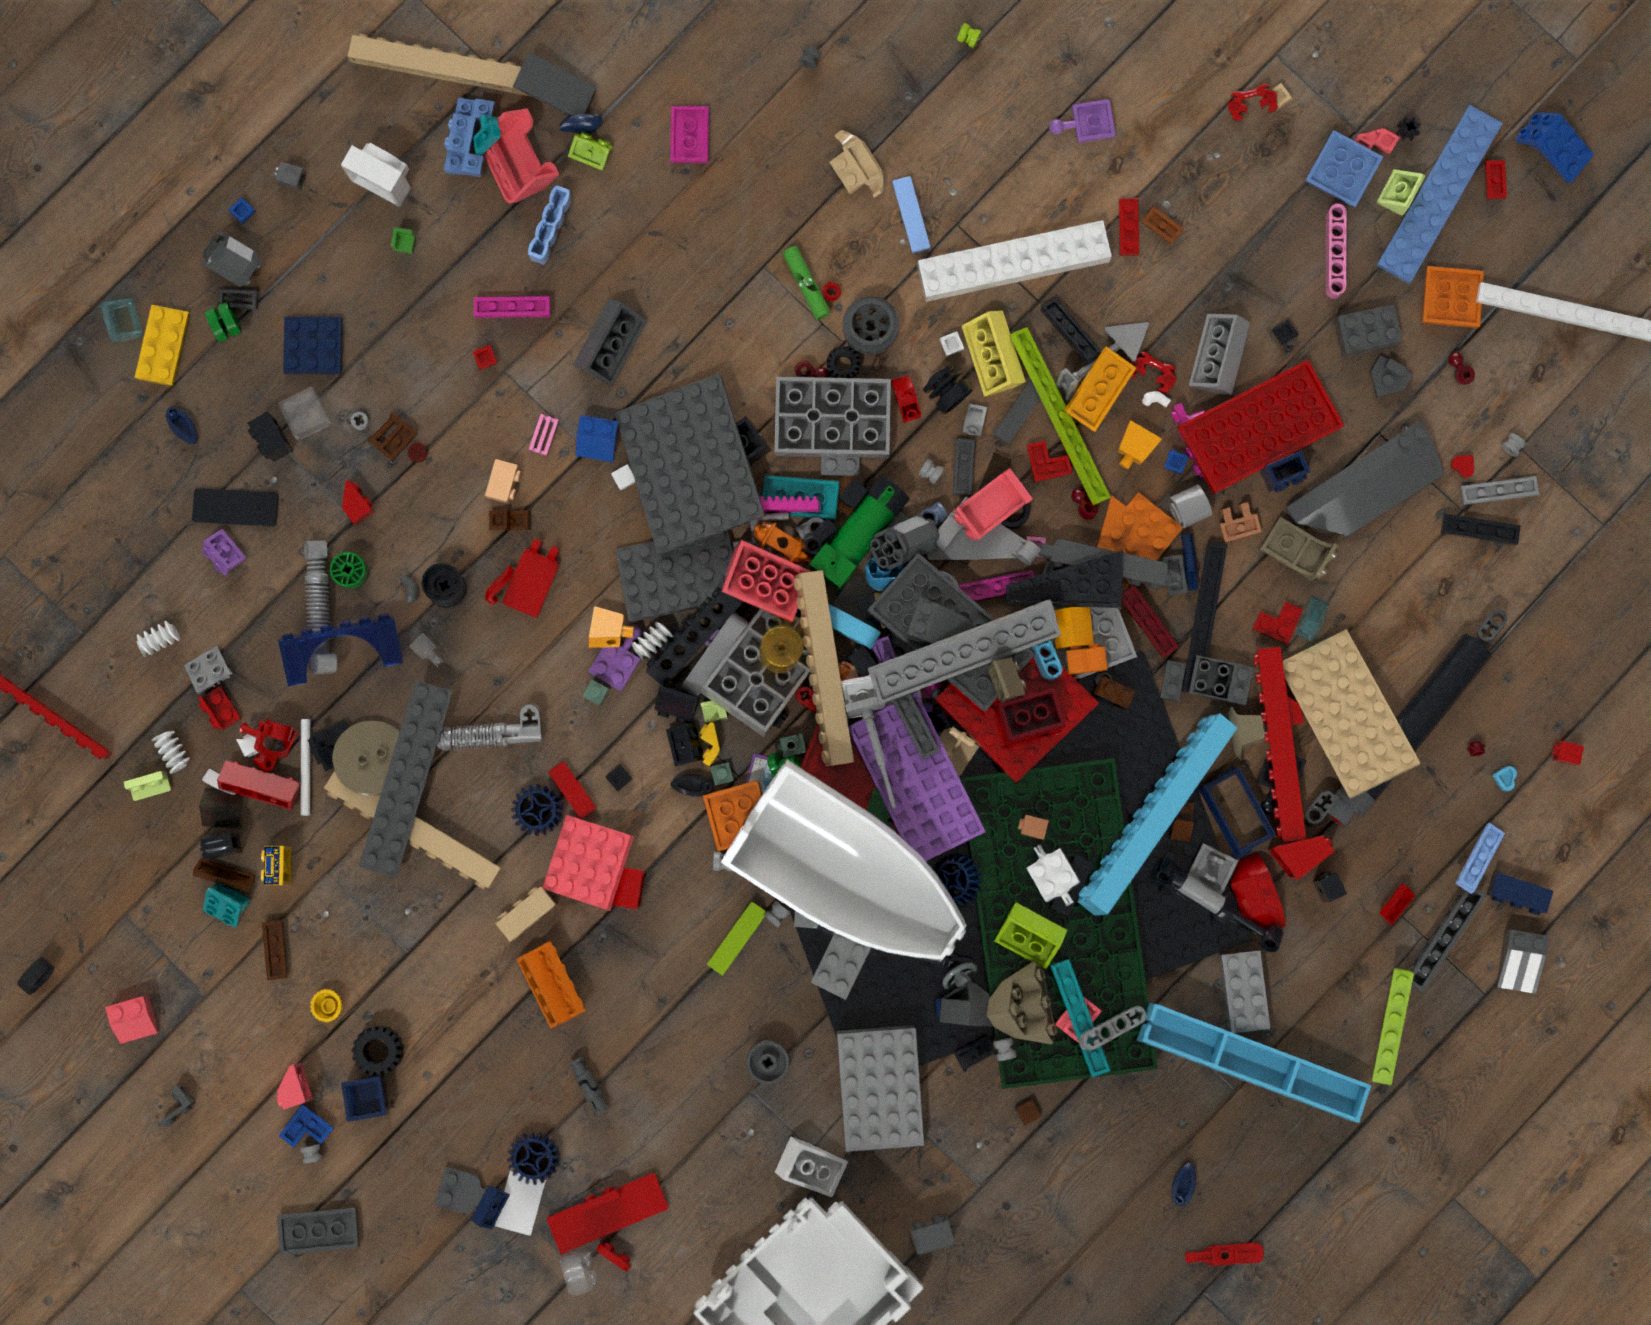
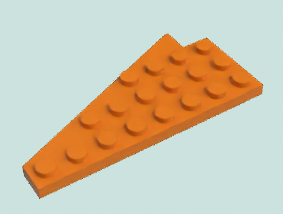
[1097,492,1182,593]

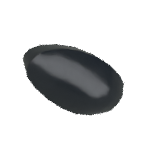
[670,774,714,797]

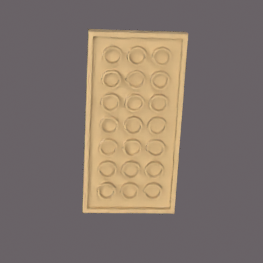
[1283,629,1420,799]

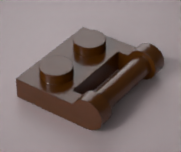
[367,411,418,462]

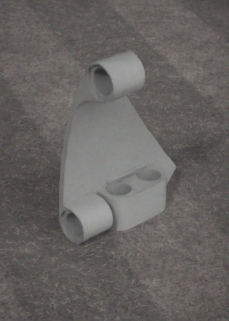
[927,497,1041,566]

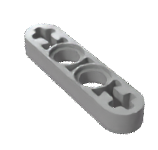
[1079,1006,1146,1050]

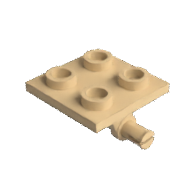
[939,727,979,777]

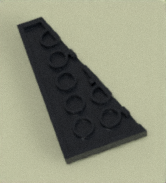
[1006,550,1123,608]

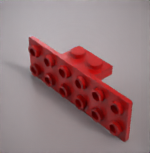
[546,1172,669,1254]

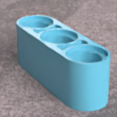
[1030,640,1062,682]

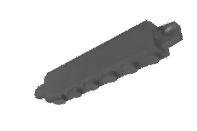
[1038,539,1181,590]

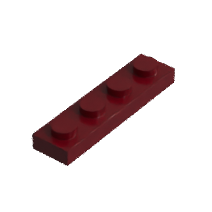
[1122,585,1179,658]

